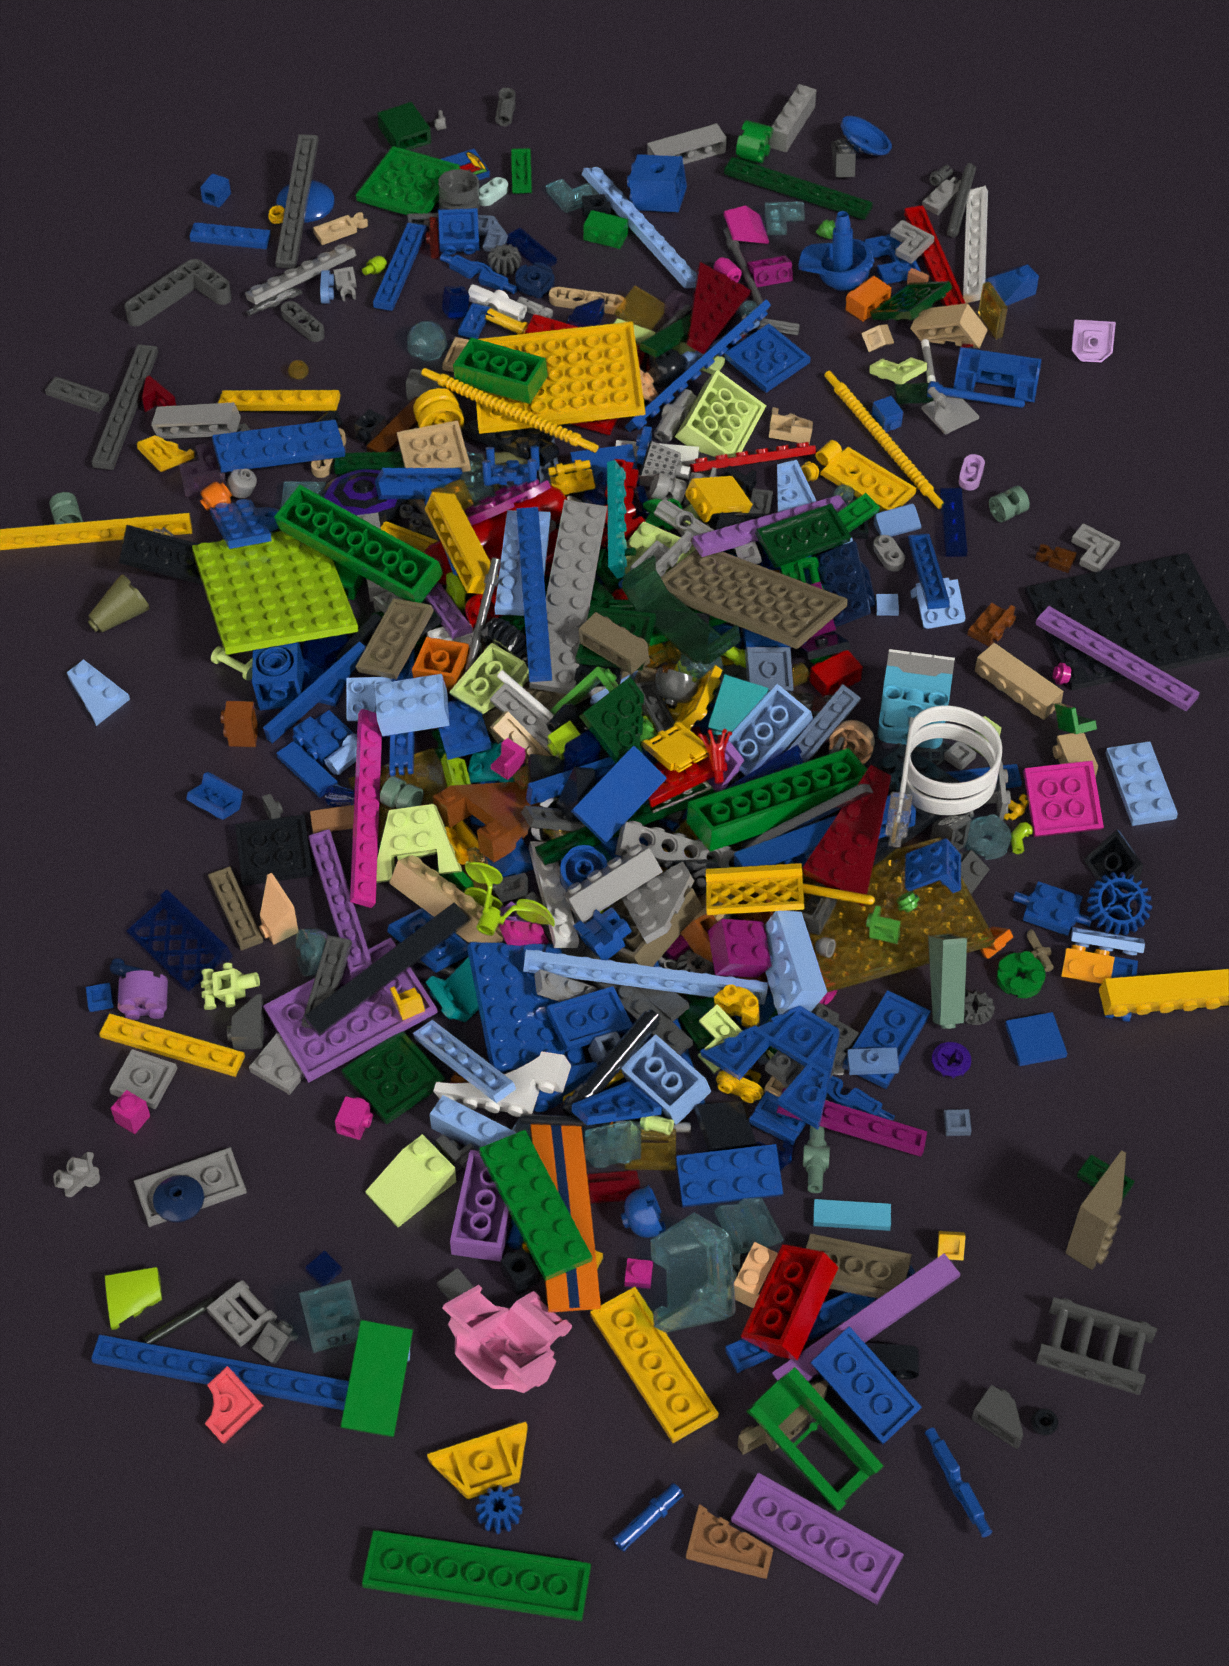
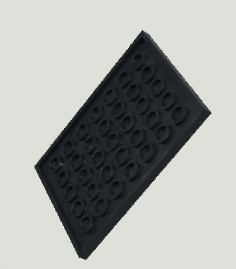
[1025,553,1229,691]

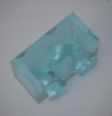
[584,1120,641,1168]

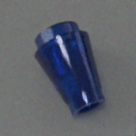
[325,784,355,807]

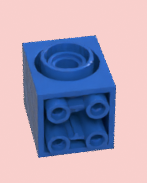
[627,154,687,212]
[252,642,305,710]

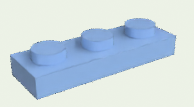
[1071,927,1145,955]

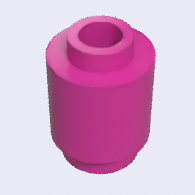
[714,257,742,282]

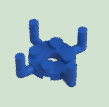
[482,446,540,486]

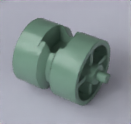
[989,485,1030,523]

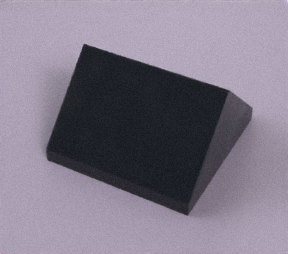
[1083,830,1144,895]

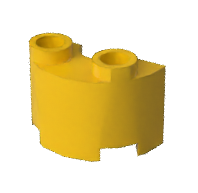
[714,984,760,1028]

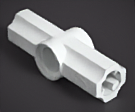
[467,284,527,322]

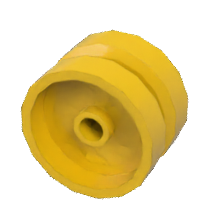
[413,388,464,430]

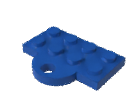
[210,499,279,549]

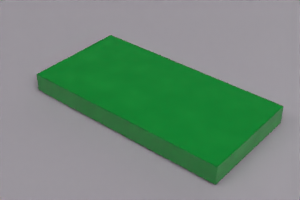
[340,1320,413,1437]

